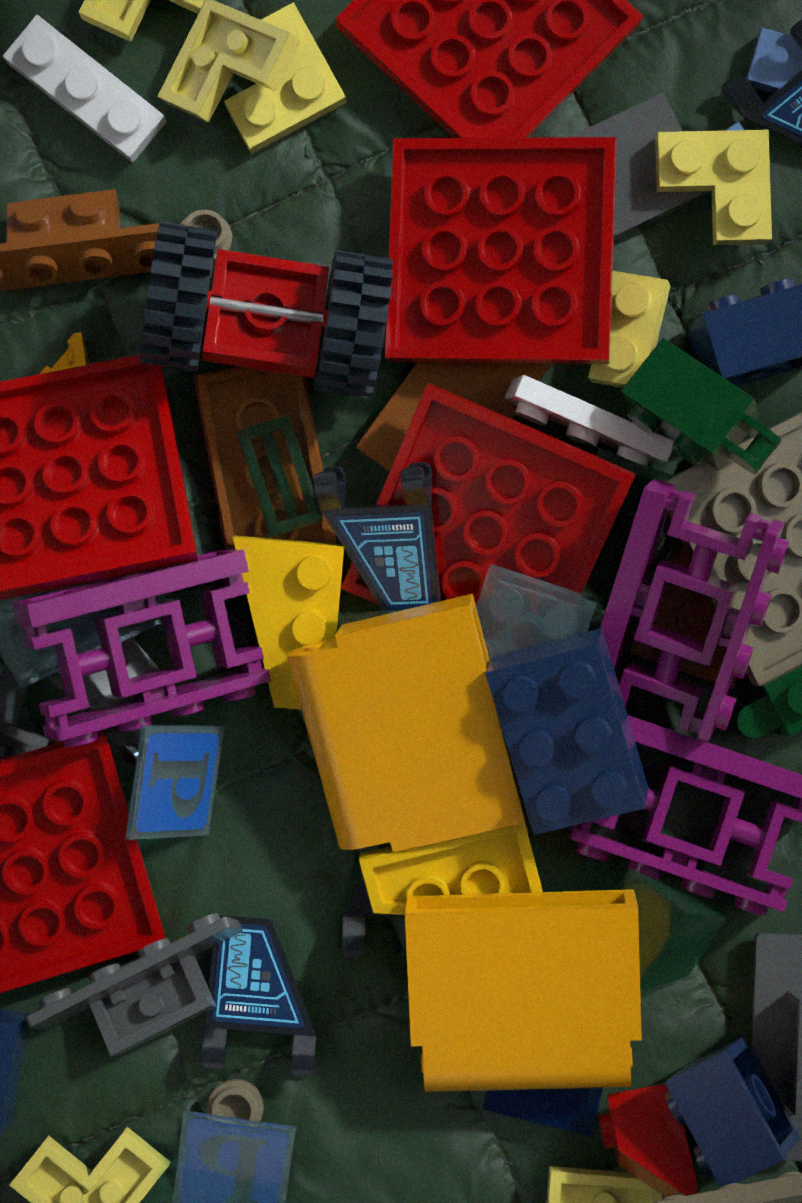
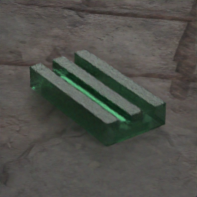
[236,414,324,539]

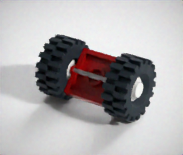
[140,221,393,399]

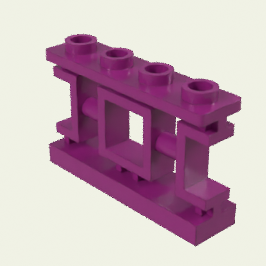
[600,478,790,743]
[12,549,271,747]
[566,716,802,917]

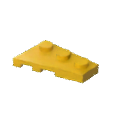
[232,535,344,710]
[359,824,543,915]

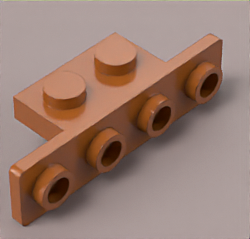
[0,189,171,291]

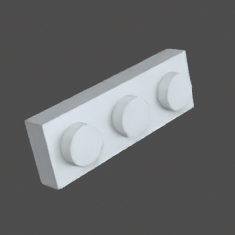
[3,15,167,163]
[504,375,674,469]

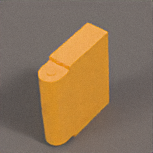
[287,594,527,852]
[405,889,642,1092]

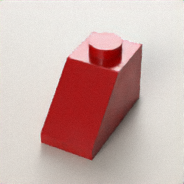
[598,1084,699,1197]

